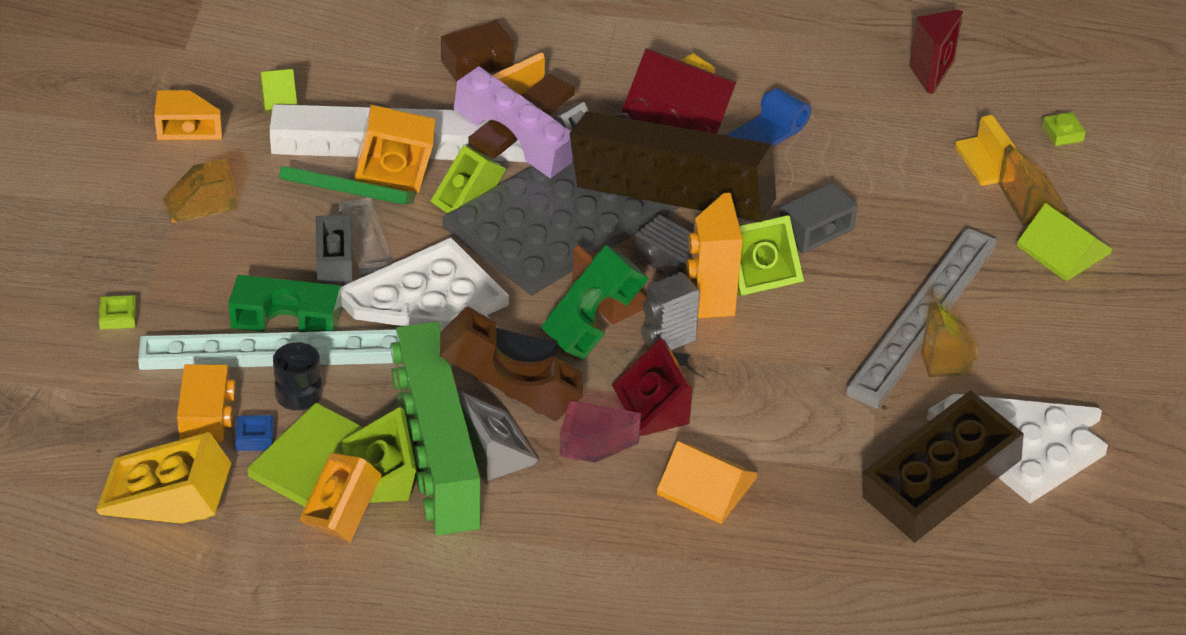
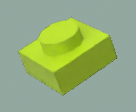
[1042,112,1086,146]

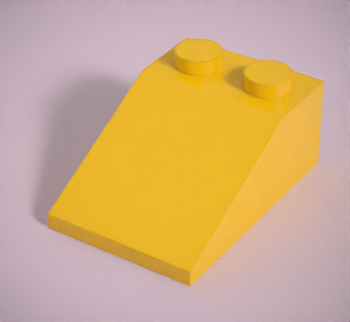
[96,432,231,524]

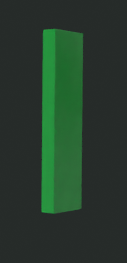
[279,166,416,205]

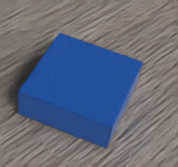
[235,415,274,451]

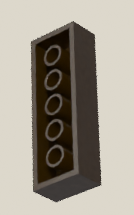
[569,111,776,222]

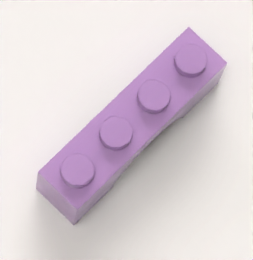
[454,66,573,179]

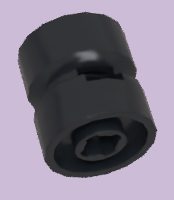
[273,342,322,411]

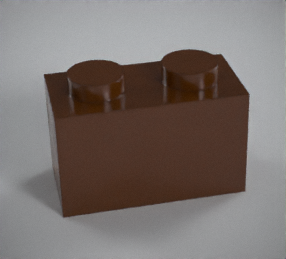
[441,21,513,82]

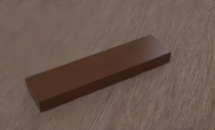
[468,74,575,159]

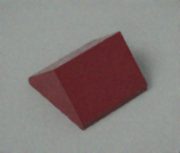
[910,10,963,94]
[612,338,693,436]

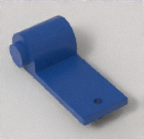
[726,88,811,147]

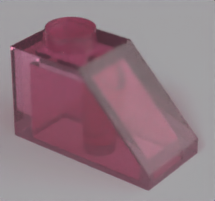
[560,400,642,463]

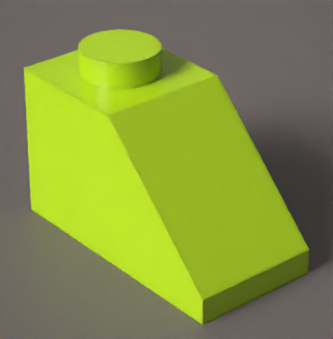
[259,69,297,115]
[430,145,507,213]

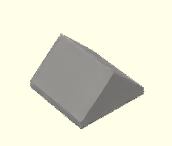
[458,392,538,481]

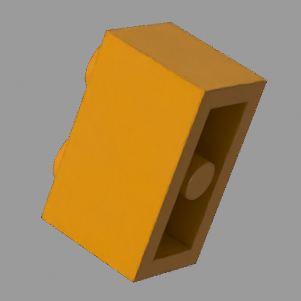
[177,364,236,442]

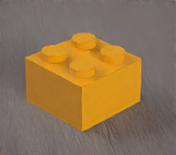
[354,105,436,193]

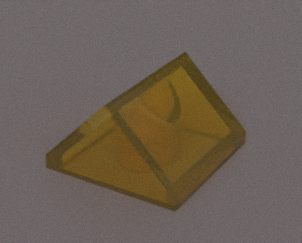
[998,144,1070,225]

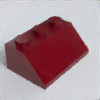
[621,48,736,134]

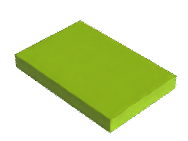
[247,403,364,507]

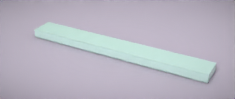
[138,330,396,370]

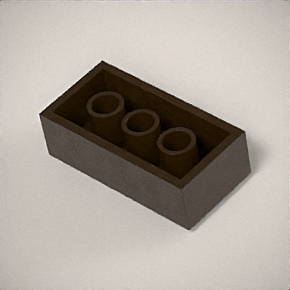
[863,390,1024,543]

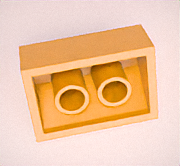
[686,193,743,318]

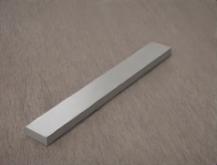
[846,228,997,409]

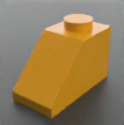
[154,90,222,140]

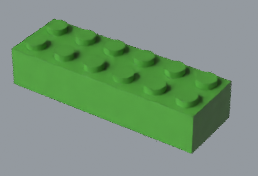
[390,321,480,536]

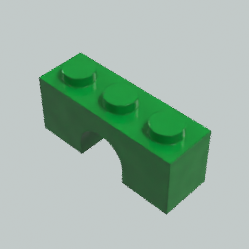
[541,245,649,360]
[228,275,342,332]

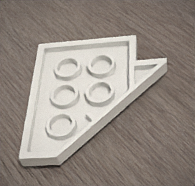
[341,238,509,331]
[927,394,1108,504]

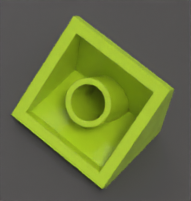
[1017,203,1112,282]
[737,215,804,296]
[341,407,416,503]

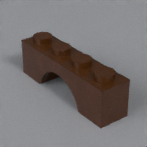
[440,306,583,422]

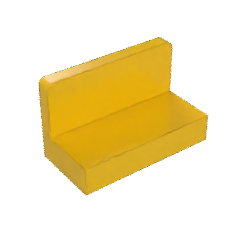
[954,115,1021,186]

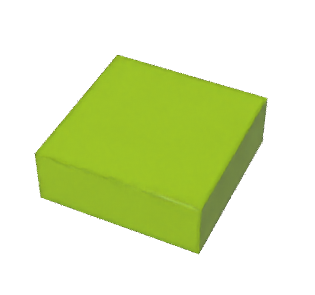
[99,295,136,330]

